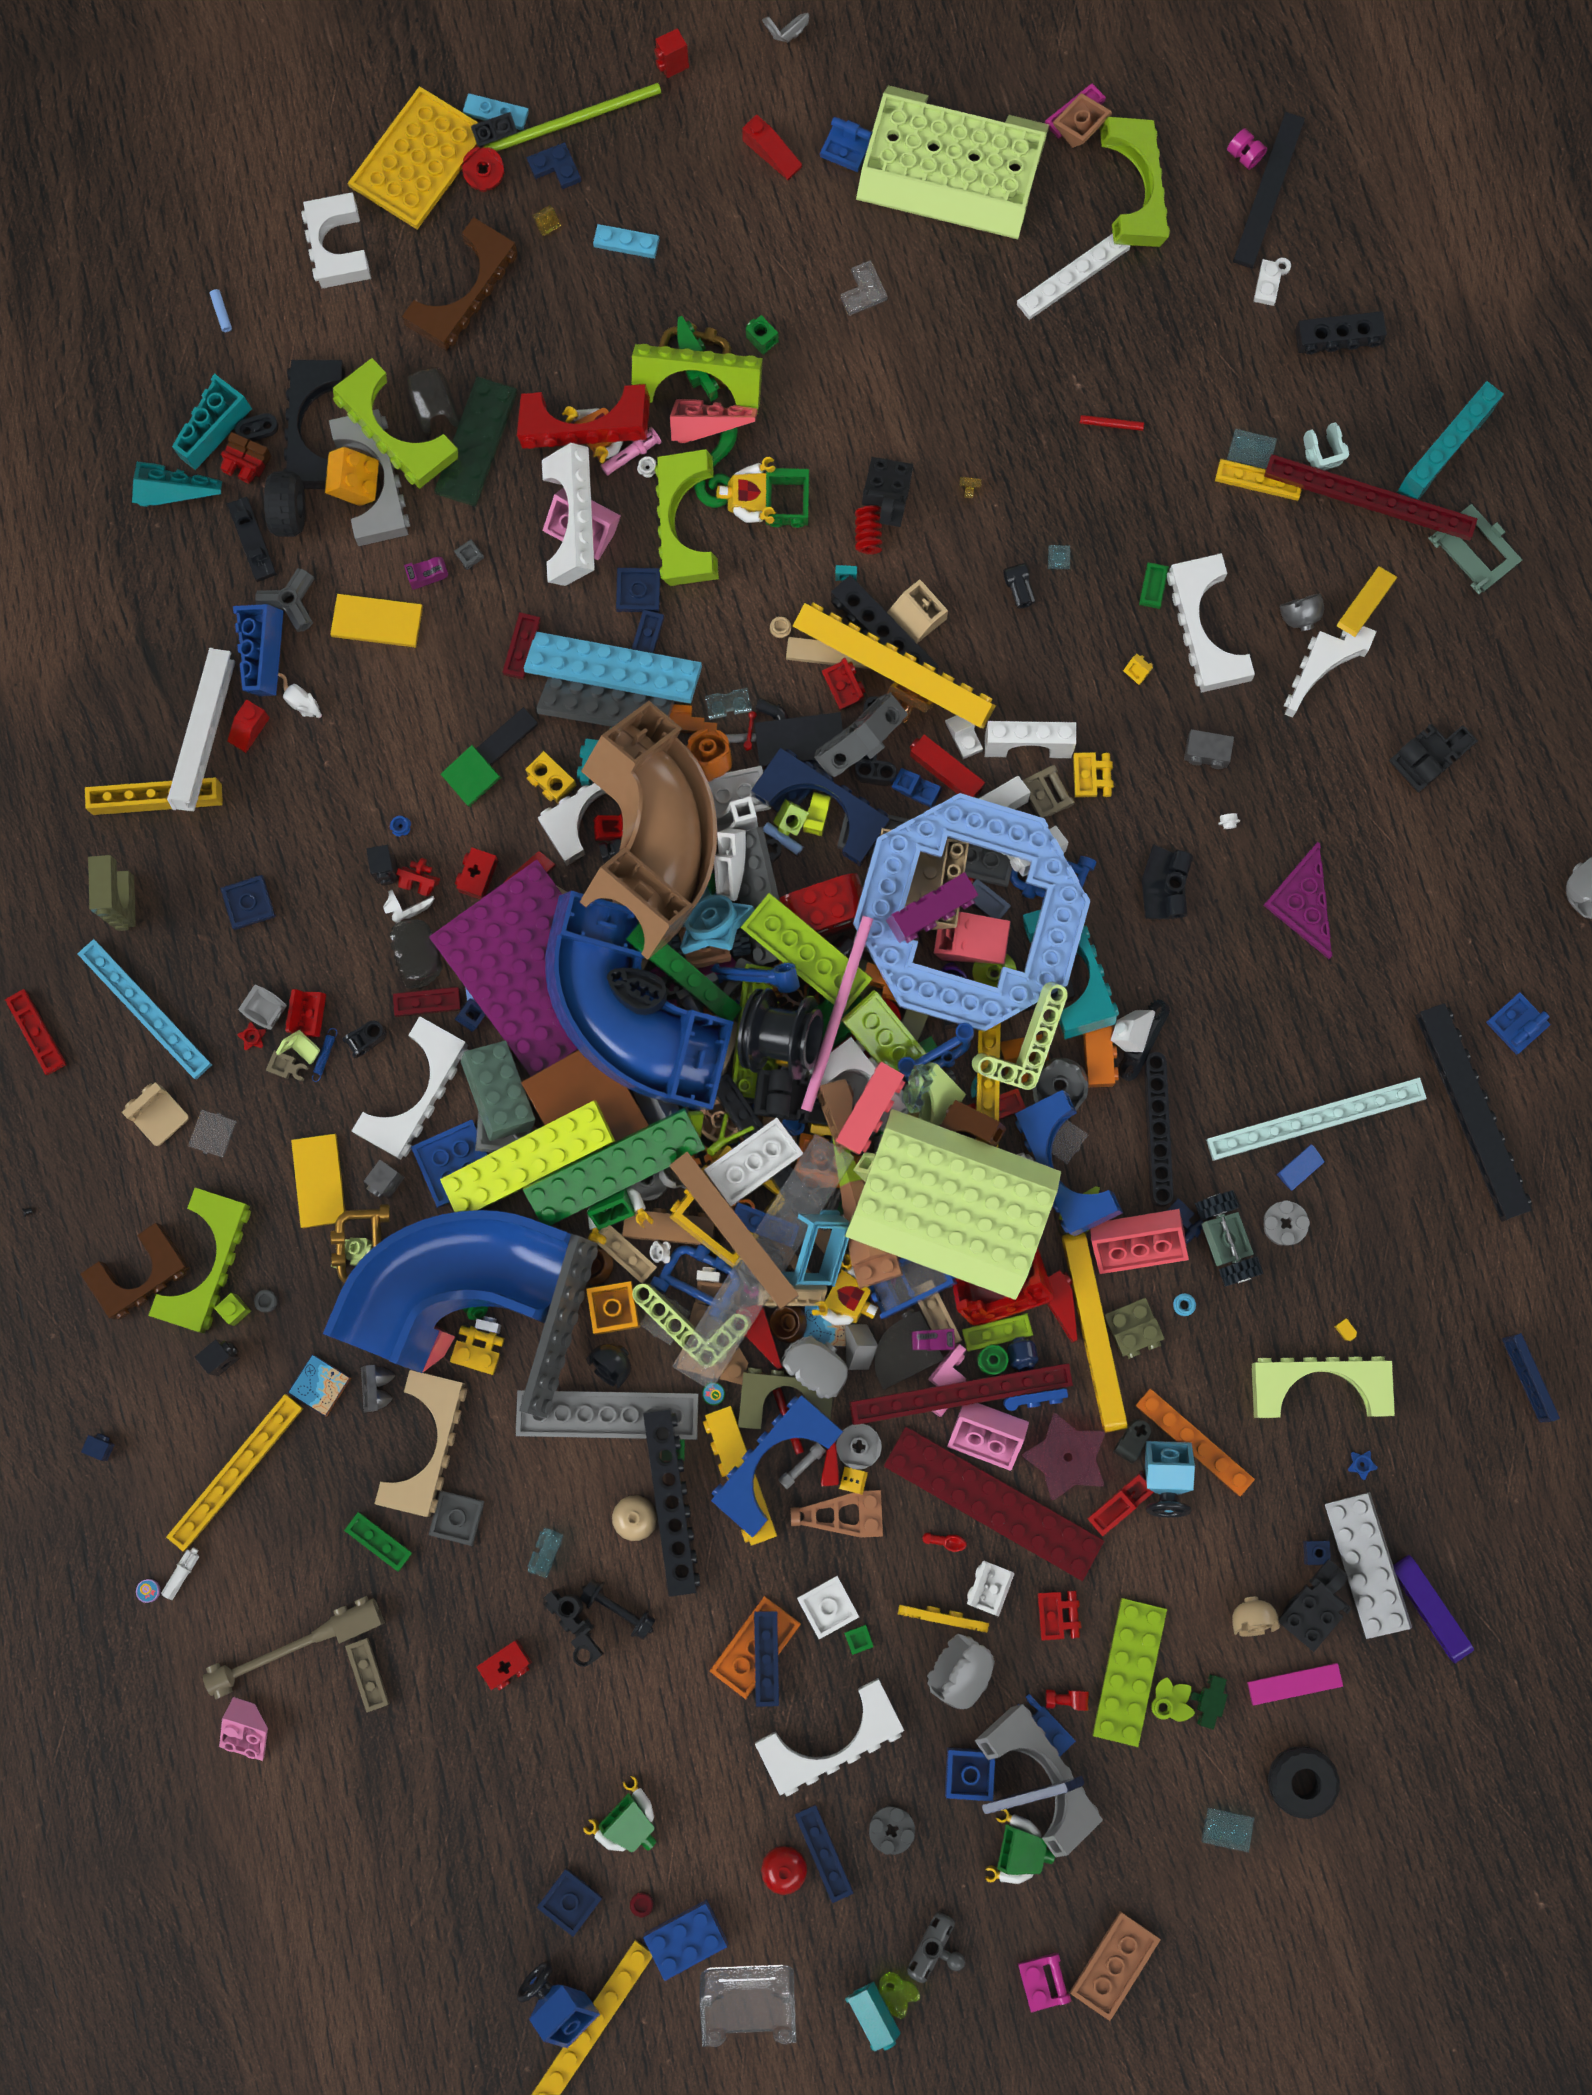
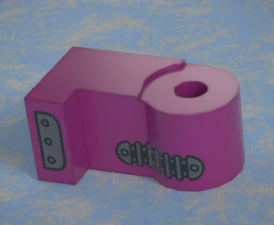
[404,557,448,590]
[912,1329,955,1351]

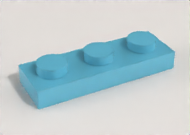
[593,224,659,259]

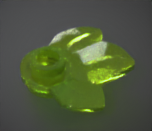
[878,1972,920,2019]

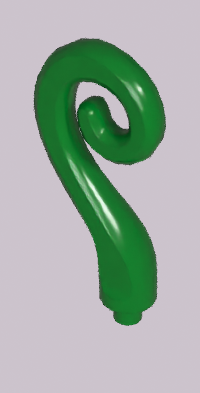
[694,427,738,508]

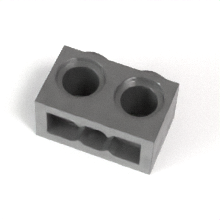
[364,1160,405,1199]

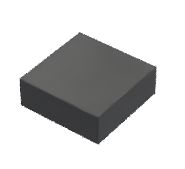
[454,539,484,570]

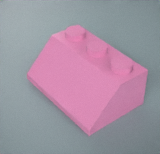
[543,488,621,560]
[947,1403,1029,1471]

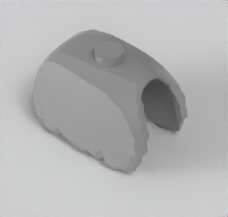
[1566,857,1592,919]
[780,1336,848,1399]
[927,1634,995,1709]

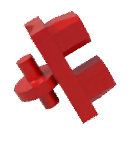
[396,858,440,896]

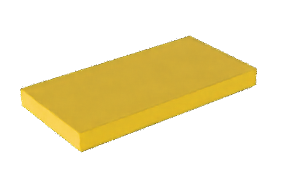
[330,594,423,648]
[291,1134,345,1228]

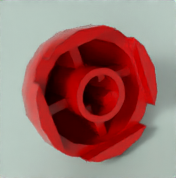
[761,1846,807,1895]

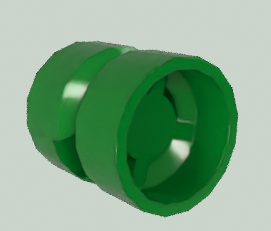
[977,1345,1009,1376]

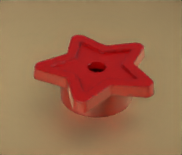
[237,1022,266,1050]

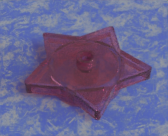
[1022,1413,1105,1500]

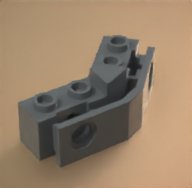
[814,692,908,777]

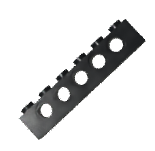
[831,575,939,674]

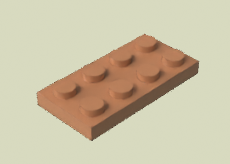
[1070,1911,1161,2021]

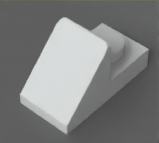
[945,715,983,759]

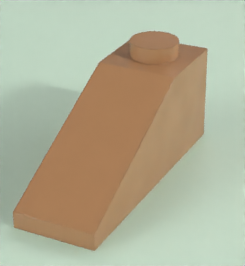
[817,1079,854,1154]

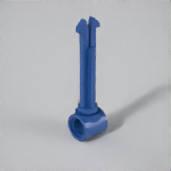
[711,963,800,993]

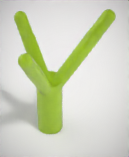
[707,1114,754,1156]

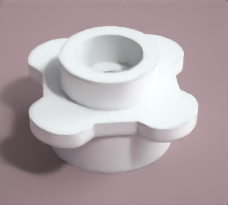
[650,1241,671,1264]

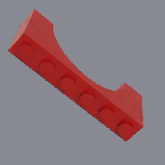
[517,384,650,449]

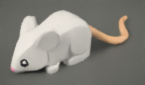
[278,673,322,718]

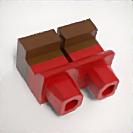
[220,432,271,484]

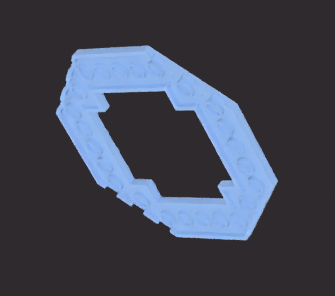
[853,793,1090,1032]

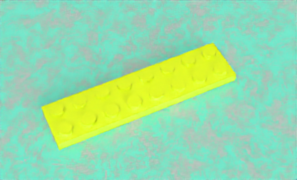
[440,1100,615,1212]

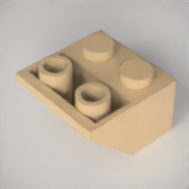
[887,579,948,643]

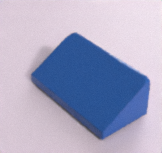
[1276,1144,1325,1191]

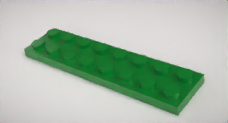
[523,1108,705,1226]

